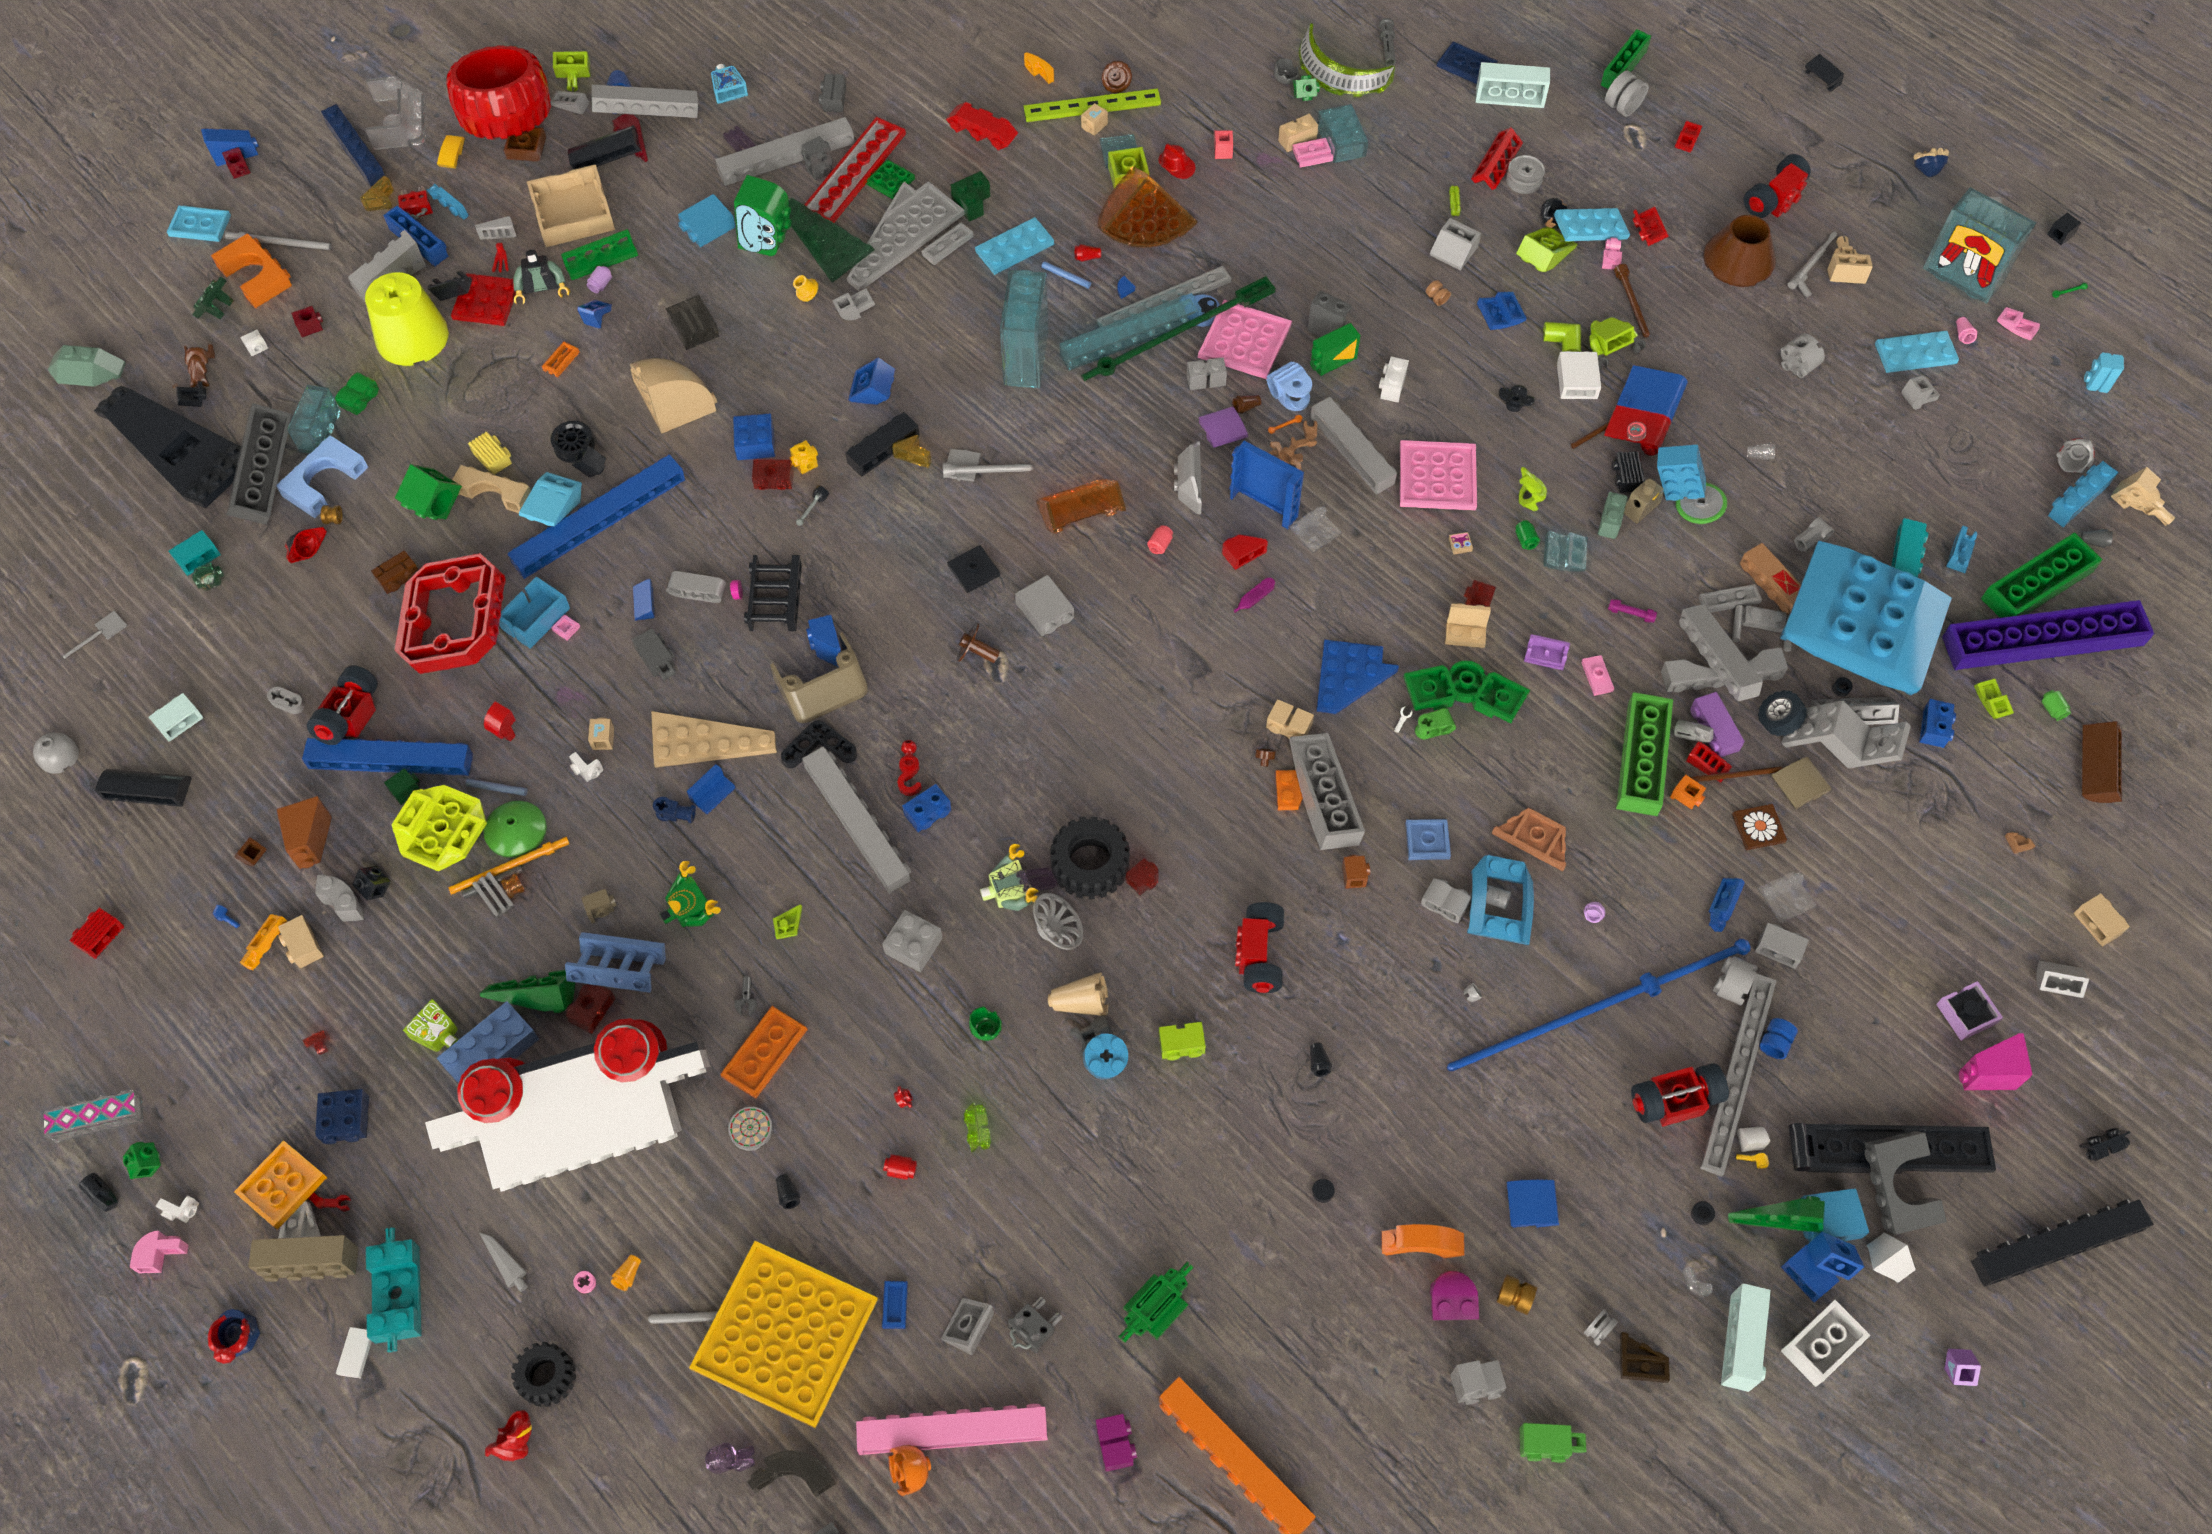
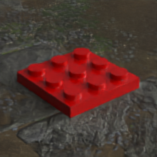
[451,273,516,326]

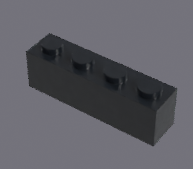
[845,412,920,477]

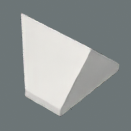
[1866,1232,1915,1283]

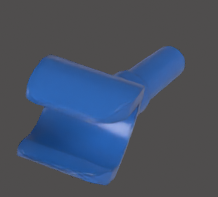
[213,905,240,928]

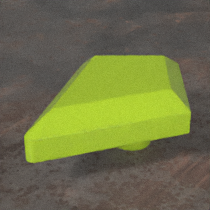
[773,904,802,940]

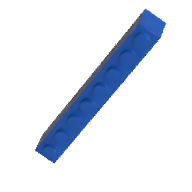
[302,738,473,776]

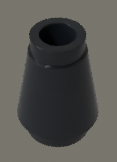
[1310,1043,1332,1077]
[776,1174,801,1209]

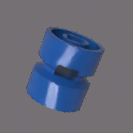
[1759,1018,1798,1059]

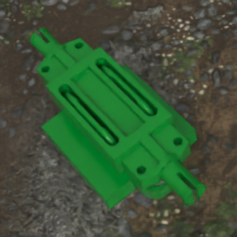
[1118,1261,1193,1343]

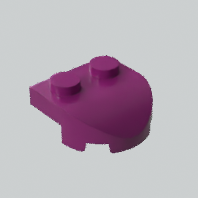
[1430,1271,1479,1320]

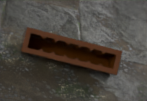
[2082,721,2122,803]

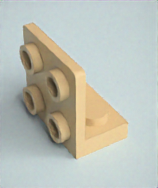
[1445,603,1491,648]

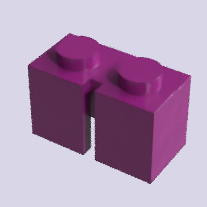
[1096,1414,1137,1472]

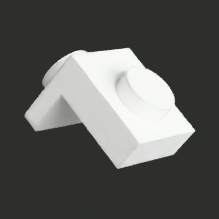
[569,752,603,782]
[156,1196,199,1223]

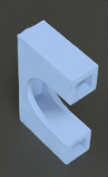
[276,435,368,518]

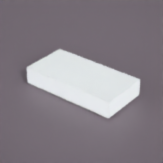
[336,1327,372,1379]

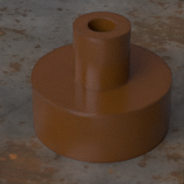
[1255,748,1276,767]

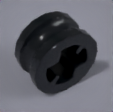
[1832,677,1853,697]

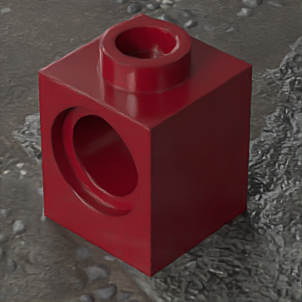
[222,147,251,179]
[291,306,323,337]

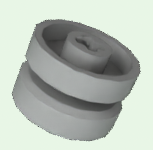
[1605,70,1649,117]

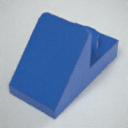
[578,300,612,329]

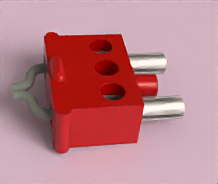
[398,186,433,219]

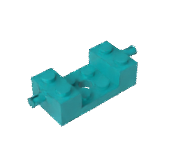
[366,1227,422,1352]

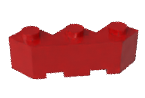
[945,102,1018,150]

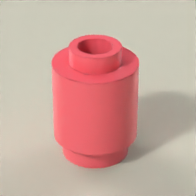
[1147,525,1173,554]

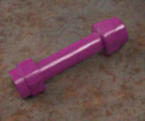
[1608,599,1657,623]

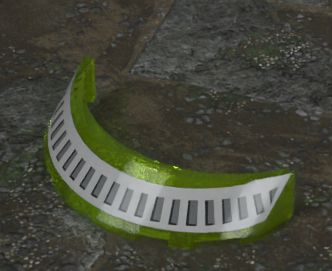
[1299,23,1395,97]

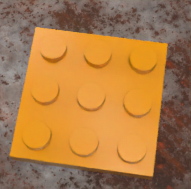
[234,1140,327,1230]

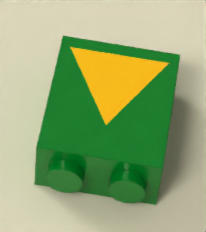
[1310,323,1361,376]

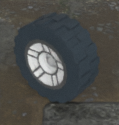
[1758,690,1807,736]

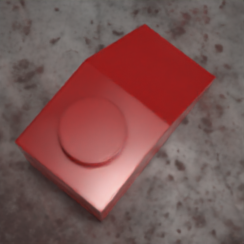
[1222,534,1268,570]

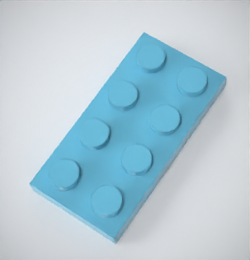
[1554,208,1630,241]
[975,217,1054,275]
[1875,331,1959,373]

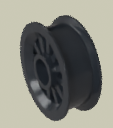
[550,421,595,463]

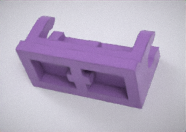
[1524,634,1570,670]

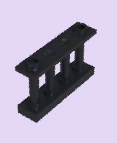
[744,555,802,631]

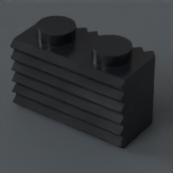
[1612,451,1645,493]

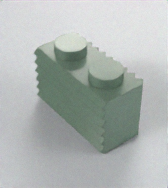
[1598,492,1628,539]

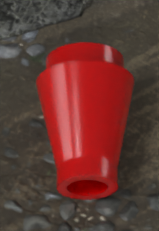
[1074,244,1101,262]

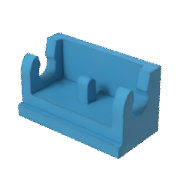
[1946,526,1977,573]

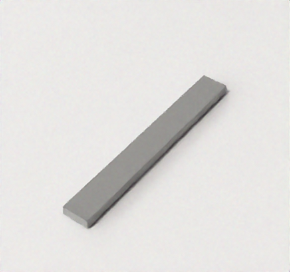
[1097,266,1232,335]

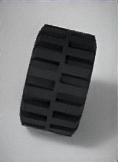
[511,1342,576,1407]

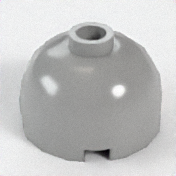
[33,732,79,774]

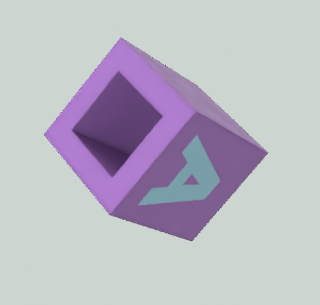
[1944,1349,1981,1386]

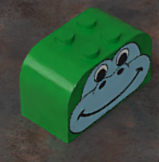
[734,175,792,256]

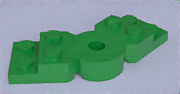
[1403,661,1530,724]

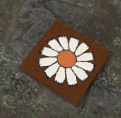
[1732,804,1787,851]

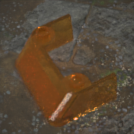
[1036,478,1126,534]

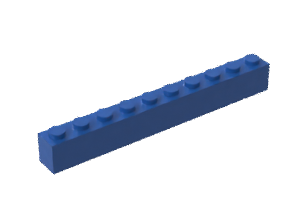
[507,454,685,579]

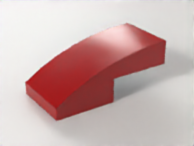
[1674,121,1702,153]

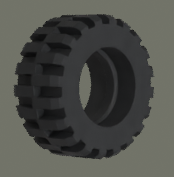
[1050,816,1130,899]

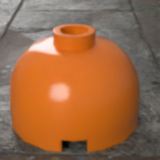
[889,1445,931,1496]

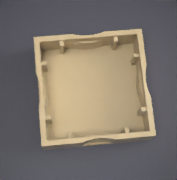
[527,165,615,247]

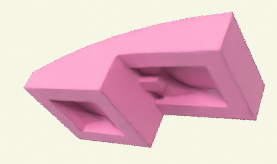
[1997,307,2040,341]

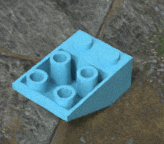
[519,472,582,527]

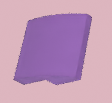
[1199,407,1248,448]

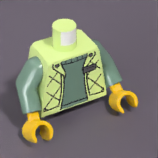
[980,844,1039,911]

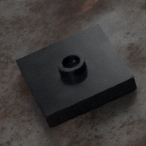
[947,545,1000,593]

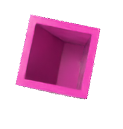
[1959,1033,2033,1090]

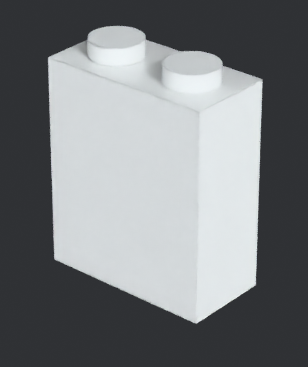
[1557,351,1601,399]

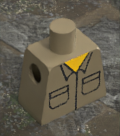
[1624,478,1664,524]

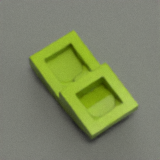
[1974,679,2014,719]

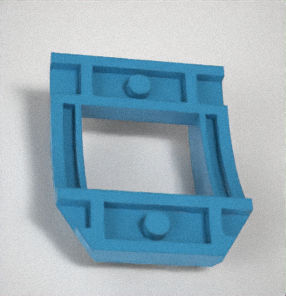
[1467,855,1534,945]

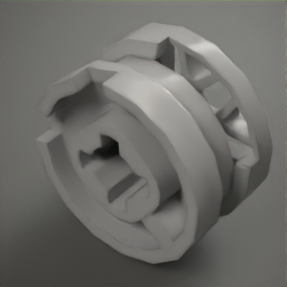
[1584,1309,1619,1346]

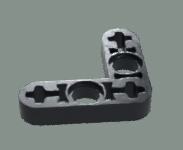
[781,720,857,768]

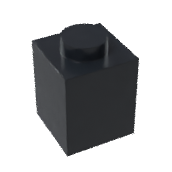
[2047,212,2081,245]
[572,446,606,478]

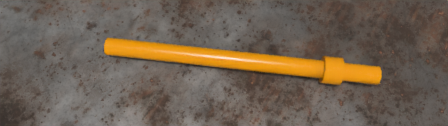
[448,837,570,895]

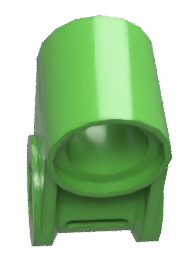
[1415,708,1456,740]

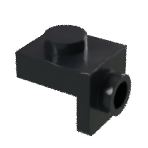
[176,381,206,407]

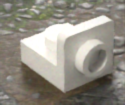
[240,330,268,356]

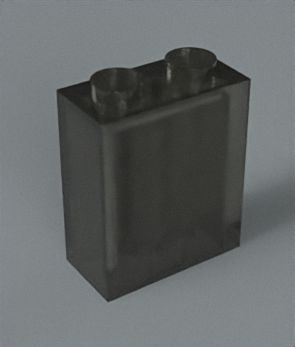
[666,295,719,350]

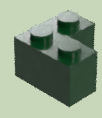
[950,171,991,222]

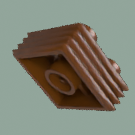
[503,127,546,161]

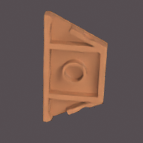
[1492,808,1566,871]

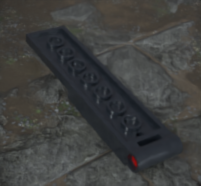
[1788,1123,1996,1174]

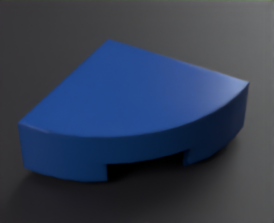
[1117,276,1135,299]

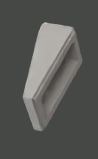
[551,91,589,114]
[475,216,517,240]

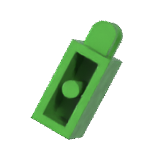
[1520,1423,1587,1463]

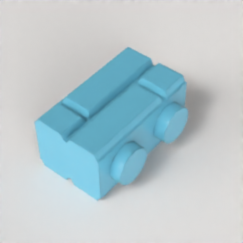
[2084,352,2124,393]

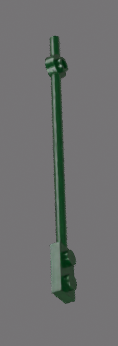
[1081,276,1276,382]

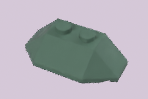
[48,345,126,386]

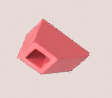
[1214,130,1233,159]

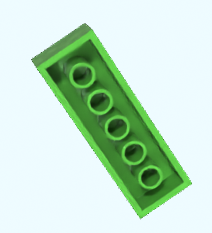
[1616,692,1673,816]

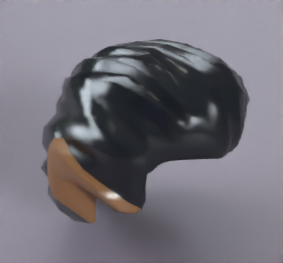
[1540,197,1568,229]

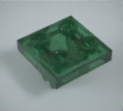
[192,276,234,319]

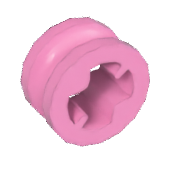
[573,1271,596,1293]

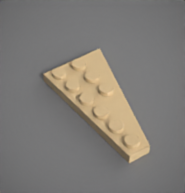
[651,711,777,768]

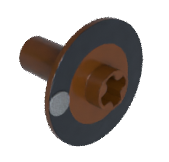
[957,622,1000,663]

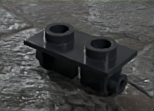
[2079,1128,2130,1161]

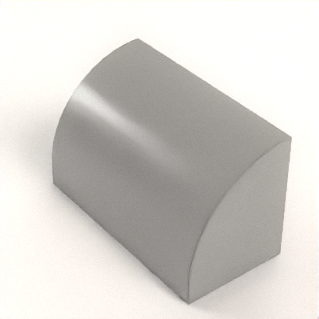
[2036,960,2089,998]

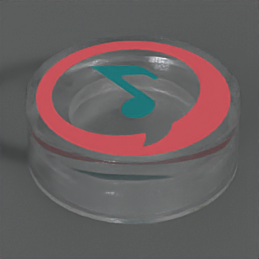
[1627,422,1646,441]

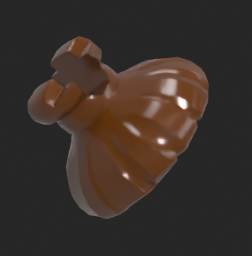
[1101,60,1132,93]

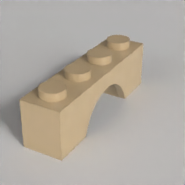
[452,465,531,513]

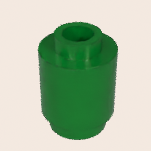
[1515,520,1540,550]

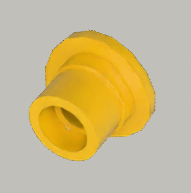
[793,275,818,302]

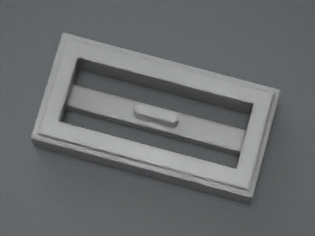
[472,872,514,918]

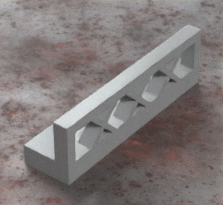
[1811,697,1899,725]

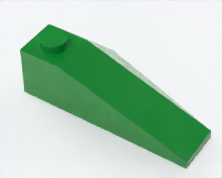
[480,970,575,1013]
[1728,1196,1825,1233]

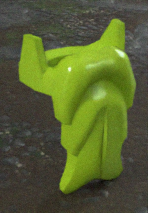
[1519,467,1547,511]

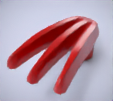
[492,243,509,273]

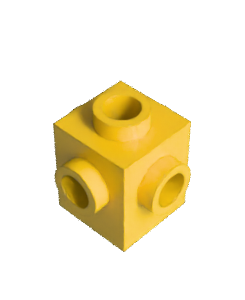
[789,440,818,474]

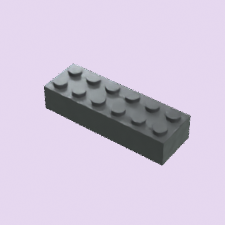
[226,403,292,525]

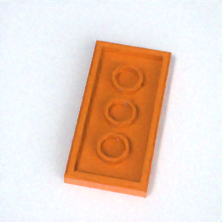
[720,1006,807,1099]

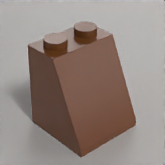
[276,796,332,869]

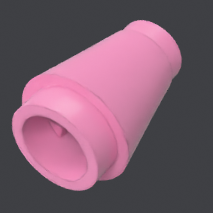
[1956,317,1977,344]

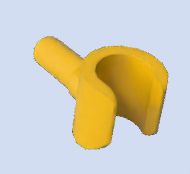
[1736,1153,1769,1169]

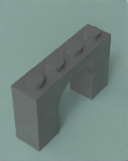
[1865,1131,1947,1234]

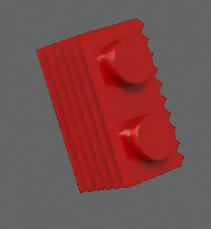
[69,907,124,959]

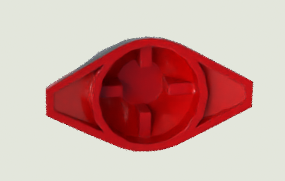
[285,527,327,563]

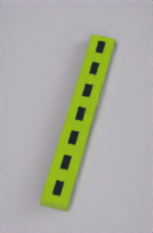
[1023,88,1161,122]

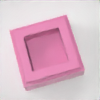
[551,614,580,641]

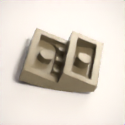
[1772,757,1832,810]

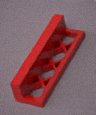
[1471,127,1523,190]

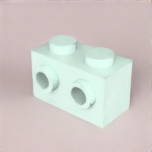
[149,693,203,742]

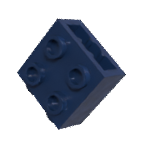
[315,1089,369,1144]

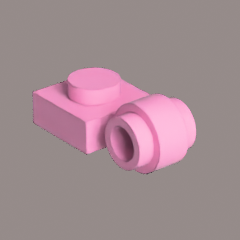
[1602,237,1622,270]

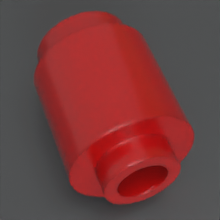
[883,1154,917,1180]

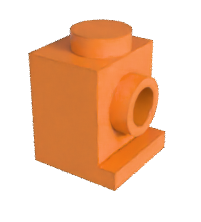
[1670,774,1706,810]

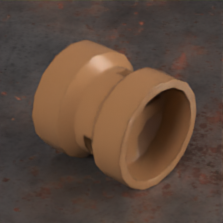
[1426,280,1451,306]

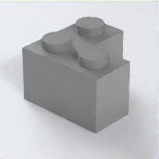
[1450,1360,1507,1405]

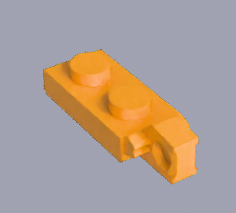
[239,914,287,970]

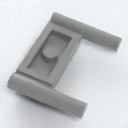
[1732,605,1792,652]

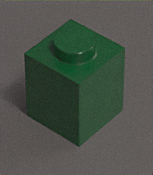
[384,768,420,805]

